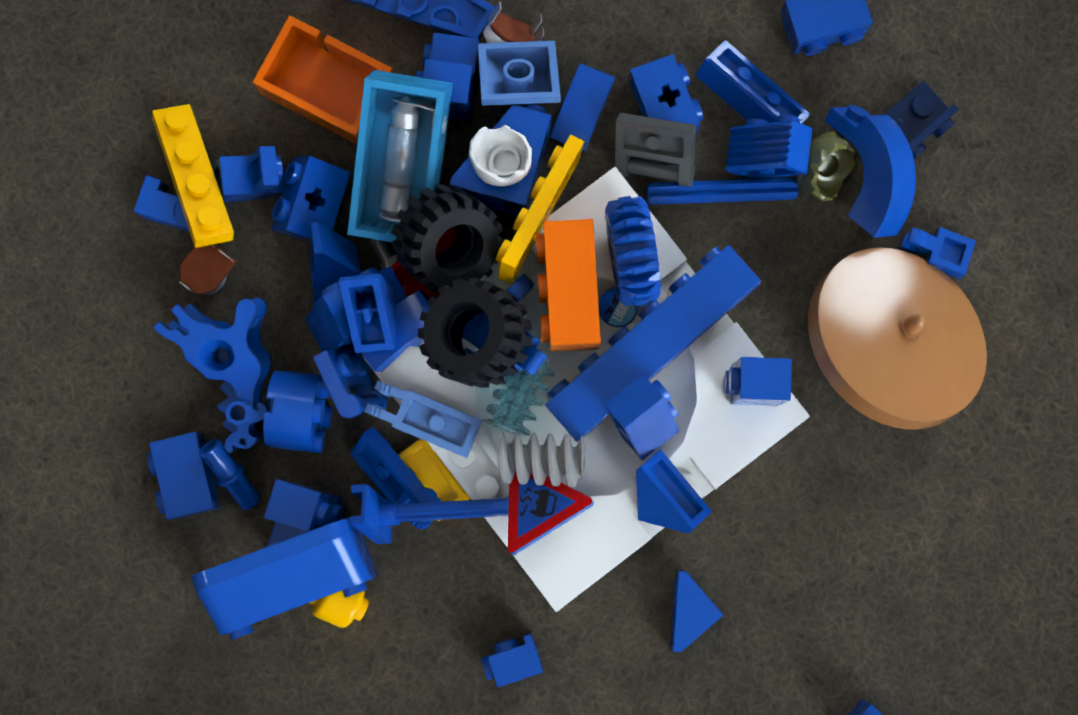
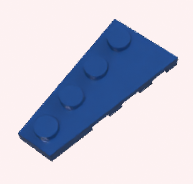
[346,0,495,40]

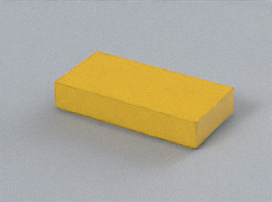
[398,439,471,521]

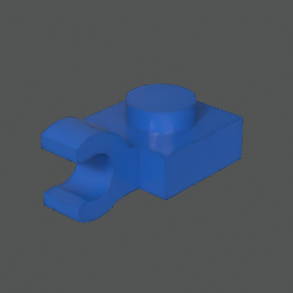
[900,227,976,279]

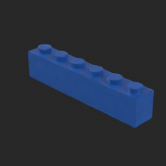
[545,245,761,442]

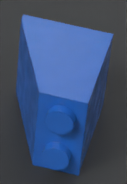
[449,104,551,217]

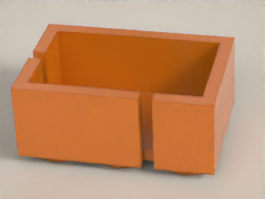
[252,15,394,144]
[536,219,601,352]

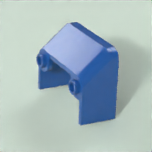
[190,518,378,640]

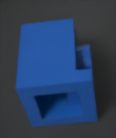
[481,631,543,687]

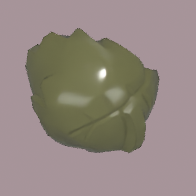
[795,131,859,201]

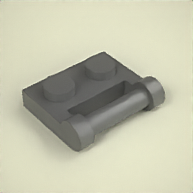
[615,113,696,187]

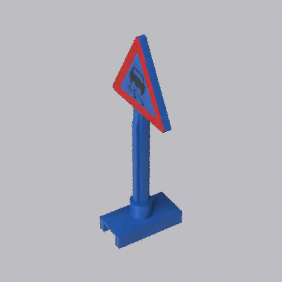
[349,473,594,555]

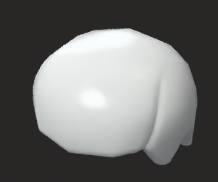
[469,125,532,187]

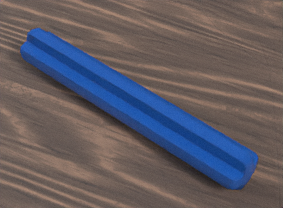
[646,178,799,205]

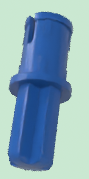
[198,439,260,510]

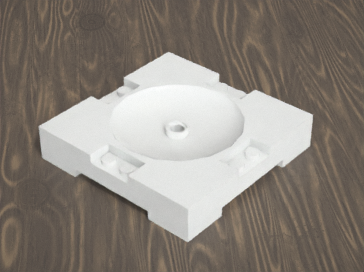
[363,167,810,612]

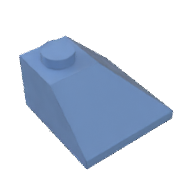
[478,41,561,106]

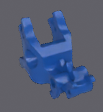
[153,297,272,453]

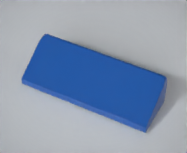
[696,40,811,124]

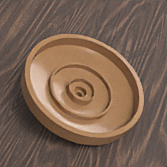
[808,247,987,430]

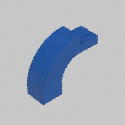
[824,105,916,238]

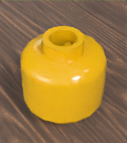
[309,591,369,628]

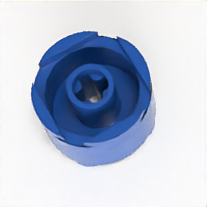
[263,370,333,454]

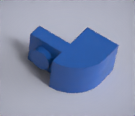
[212,146,284,202]

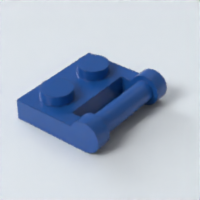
[313,348,388,418]

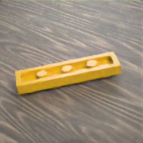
[152,104,234,248]
[495,135,584,285]

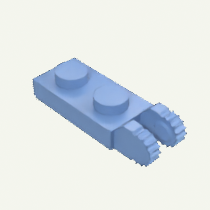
[364,381,483,458]

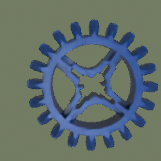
[605,196,661,306]

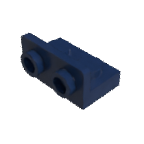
[884,80,959,159]

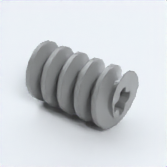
[499,432,586,487]

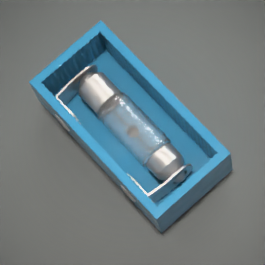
[347,70,453,242]

